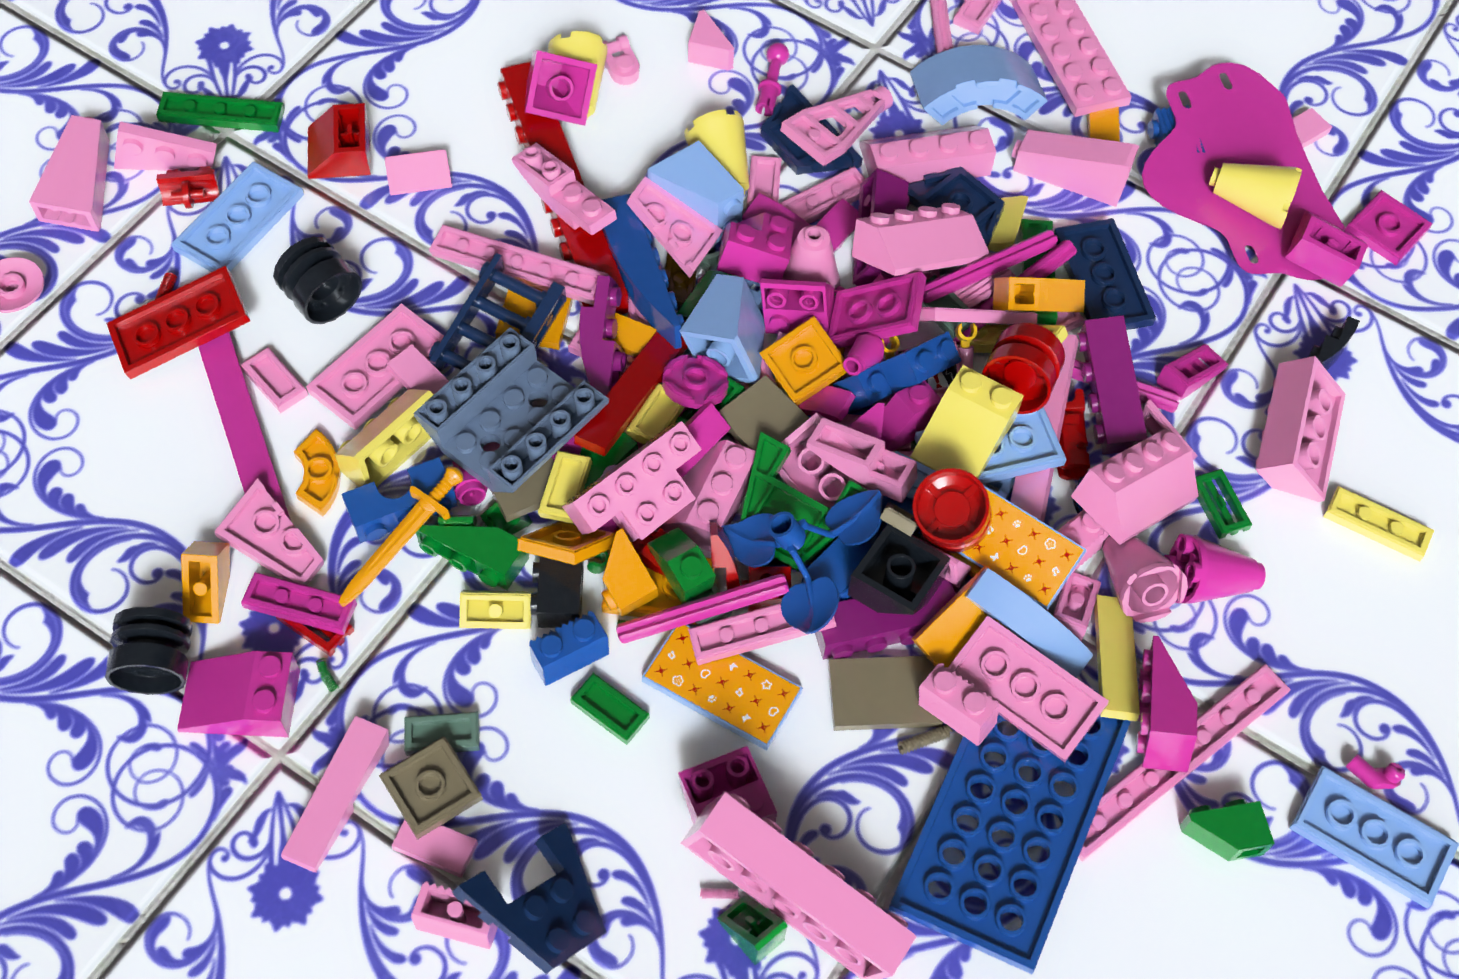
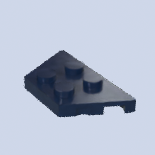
[760,84,863,175]
[905,167,1005,248]

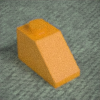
[601,528,659,617]
[181,541,230,624]

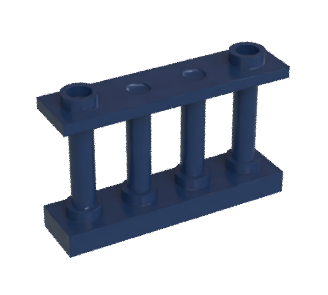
[429,253,567,372]

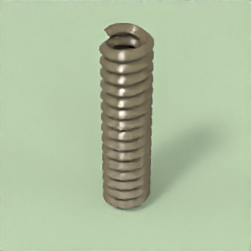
[898,724,953,755]

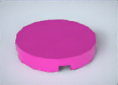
[662,355,729,409]

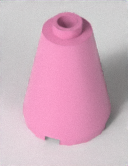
[781,225,840,291]
[1102,536,1188,623]

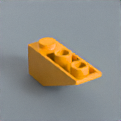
[993,277,1085,312]

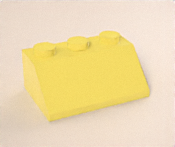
[335,389,434,487]

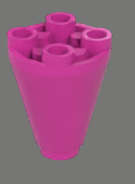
[1164,534,1266,604]

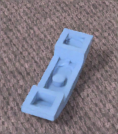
[965,568,1093,678]

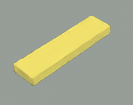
[1094,595,1140,721]

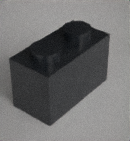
[530,556,584,628]

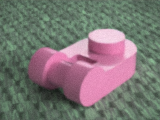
[602,34,640,85]

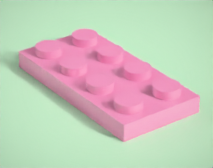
[306,303,444,430]
[949,616,1109,762]

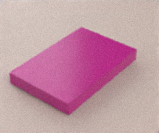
[828,271,926,349]

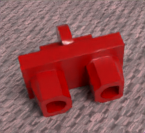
[156,166,221,209]

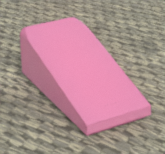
[1052,572,1101,642]

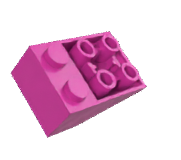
[1136,636,1197,772]

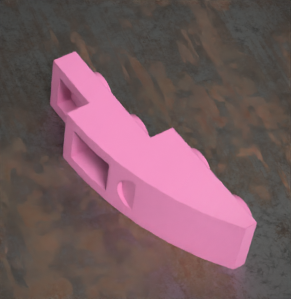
[511,143,617,235]

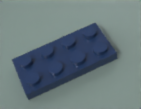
[1054,218,1156,330]

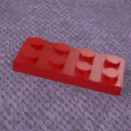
[106,265,251,380]

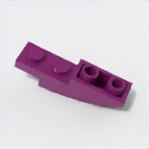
[579,275,626,396]

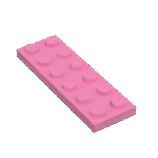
[1009,0,1132,117]

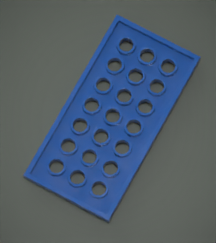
[888,690,1131,975]

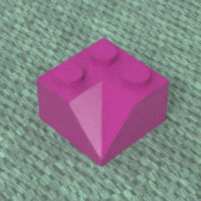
[716,213,795,284]

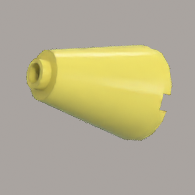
[548,31,608,119]
[684,109,749,195]
[1209,163,1302,229]

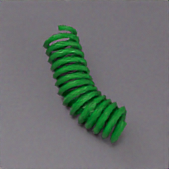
[316,658,339,692]

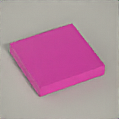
[1345,190,1433,266]

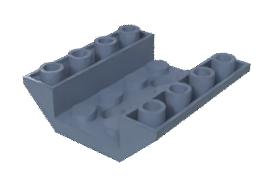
[413,327,609,493]

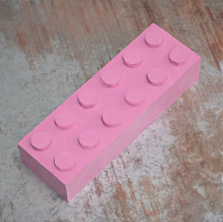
[681,792,917,979]

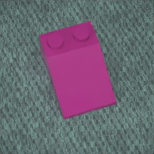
[177,651,300,738]

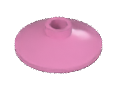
[0,257,44,313]

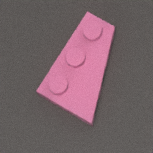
[114,121,217,171]
[626,176,723,278]
[214,478,324,586]

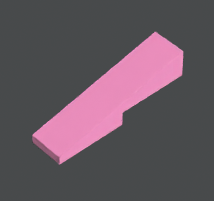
[281,716,390,873]

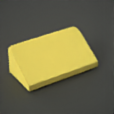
[988,196,1028,252]
[459,590,533,629]

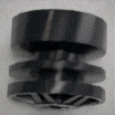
[273,236,363,324]
[105,607,193,695]

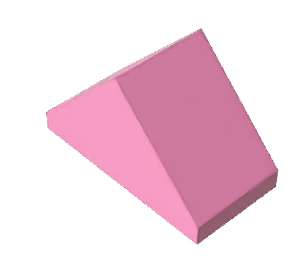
[688,10,734,70]

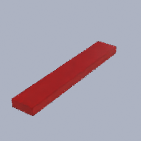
[574,320,688,457]

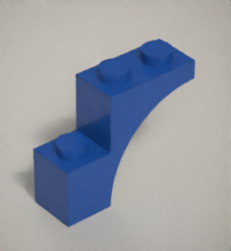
[832,331,962,413]

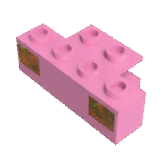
[562,421,702,542]

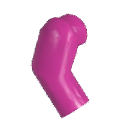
[1345,754,1405,789]

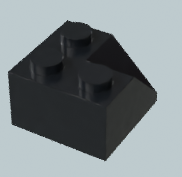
[848,524,951,615]

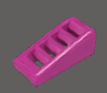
[1156,344,1228,401]

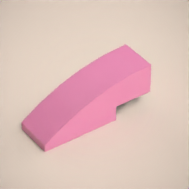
[806,417,918,503]

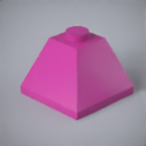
[525,50,597,126]

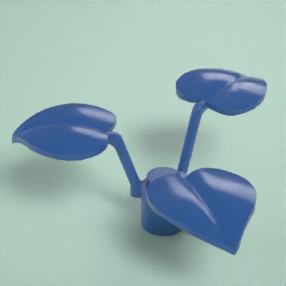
[723,489,882,635]

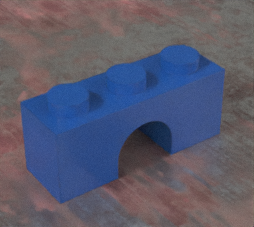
[341,457,458,544]

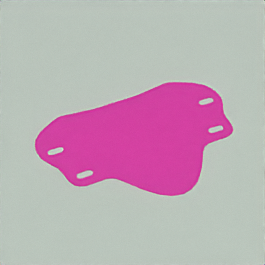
[1142,63,1345,280]

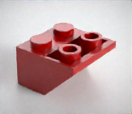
[307,103,371,179]

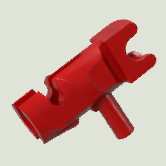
[1056,388,1091,481]

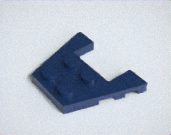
[452,823,606,974]

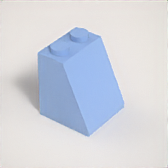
[648,141,744,243]
[680,274,765,384]

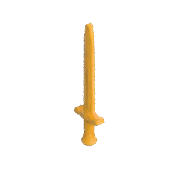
[339,466,463,607]

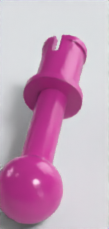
[755,43,789,116]

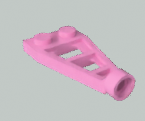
[780,86,893,166]

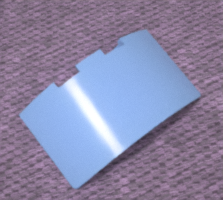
[910,45,1048,126]

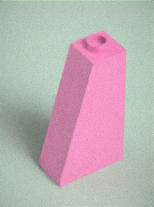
[29,115,109,232]
[1011,130,1139,207]

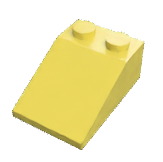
[910,365,1024,479]

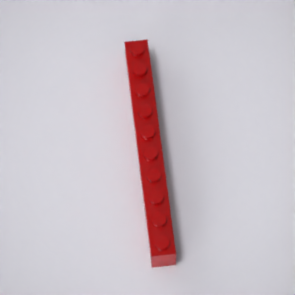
[497,61,628,315]

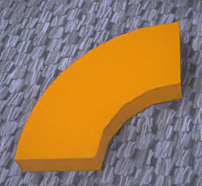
[293,429,341,517]

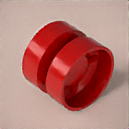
[982,323,1065,414]
[913,468,992,553]

